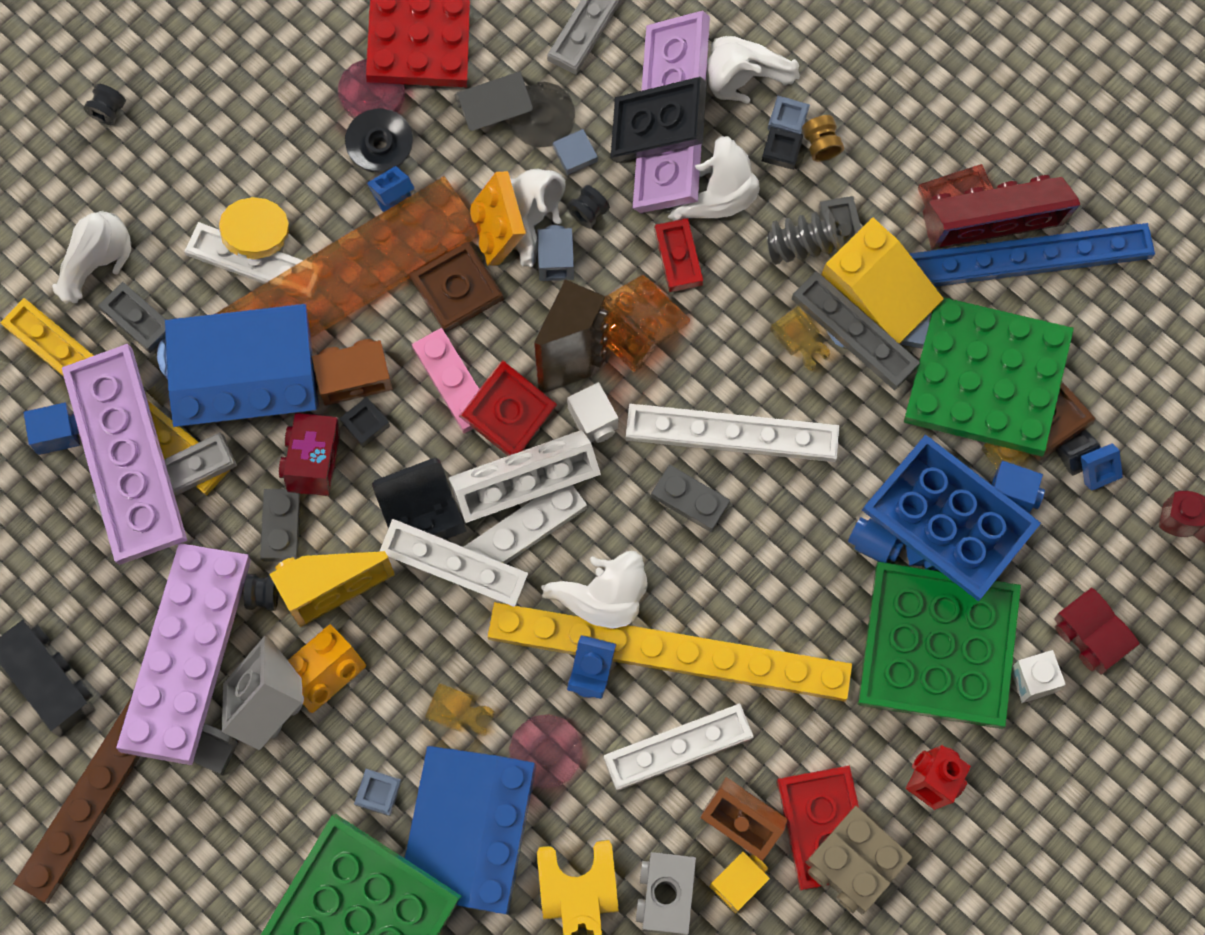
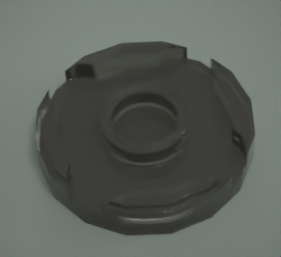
[509,82,575,147]

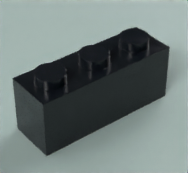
[0,620,96,737]

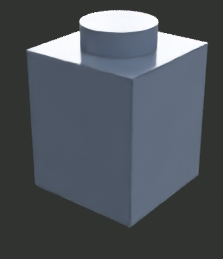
[538,225,574,281]

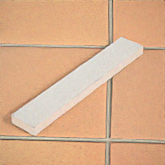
[626,404,839,462]

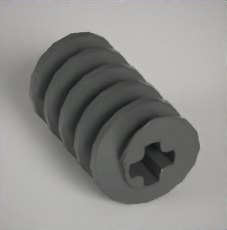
[767,209,844,265]

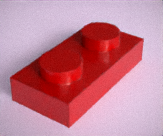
[654,218,703,292]

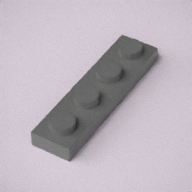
[791,271,920,391]

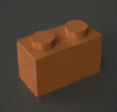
[312,339,393,406]
[700,777,788,861]

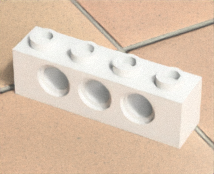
[448,430,601,523]

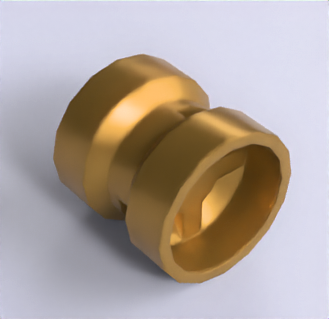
[802,115,844,162]

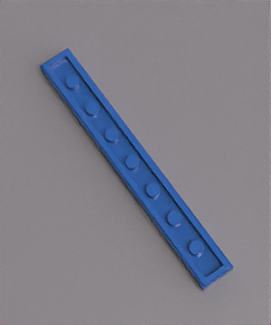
[909,223,1155,287]

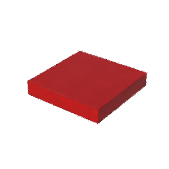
[459,360,557,456]

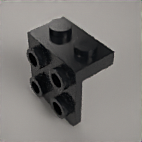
[372,458,467,540]

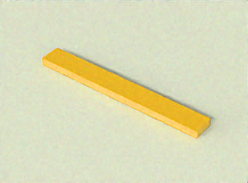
[0,298,230,496]

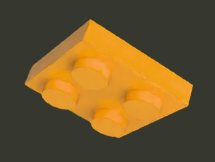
[470,171,526,266]

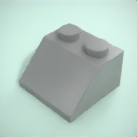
[222,636,304,750]

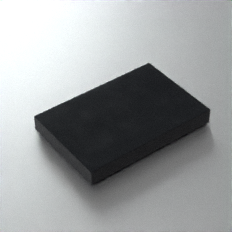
[610,76,707,163]

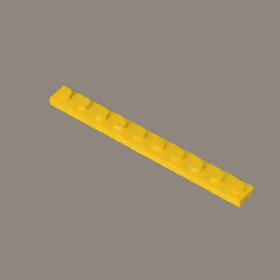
[487,602,852,702]

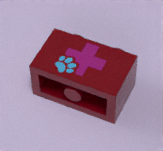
[279,413,340,496]

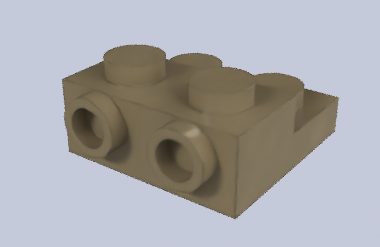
[805,806,913,915]

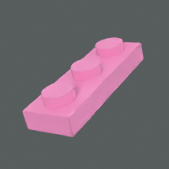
[412,328,479,434]

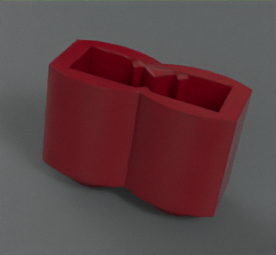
[1159,490,1205,543]
[1054,587,1140,675]

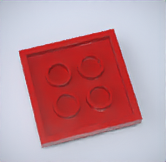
[366,0,470,88]

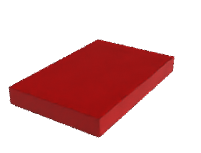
[776,765,859,891]

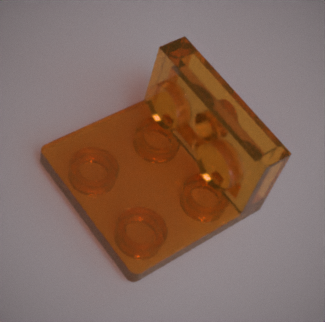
[605,275,690,372]

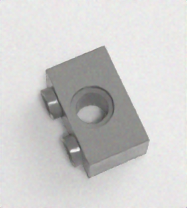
[636,852,696,935]

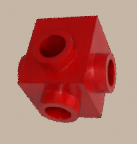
[905,745,971,810]

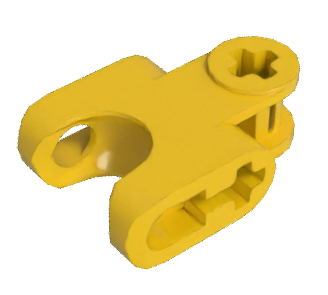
[537,840,619,935]

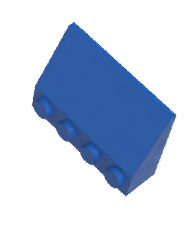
[165,304,320,427]
[862,434,1041,601]
[405,746,536,915]

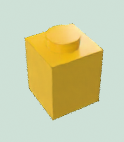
[709,851,770,914]

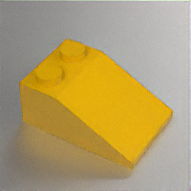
[821,217,944,344]
[269,551,395,627]

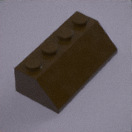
[534,279,609,393]

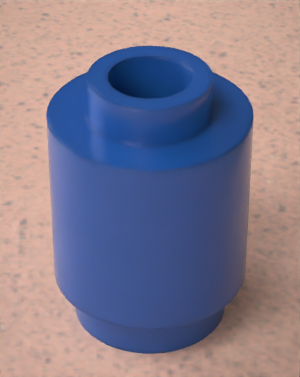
[848,517,904,563]

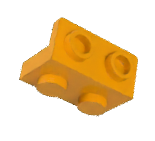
[288,624,366,713]

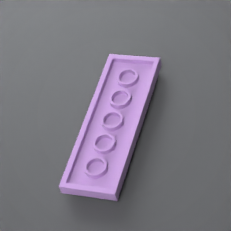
[633,11,710,213]
[62,344,187,565]
[116,543,251,765]

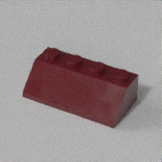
[922,175,1080,250]

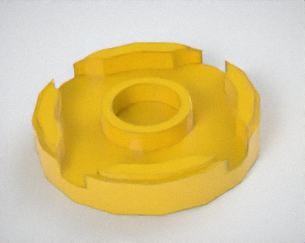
[219,197,289,259]

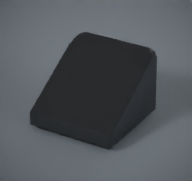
[1056,429,1101,476]

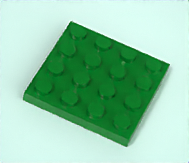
[904,297,1074,457]
[857,562,1021,729]
[261,814,462,935]

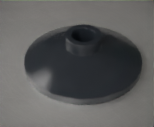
[345,108,413,173]

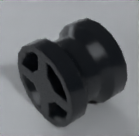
[83,84,126,125]
[567,185,610,229]
[244,573,279,611]

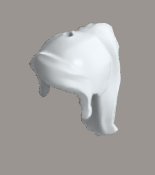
[706,36,800,104]
[668,136,760,221]
[510,169,566,267]
[52,211,131,304]
[541,551,647,629]

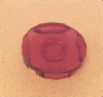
[338,59,405,119]
[509,714,583,789]

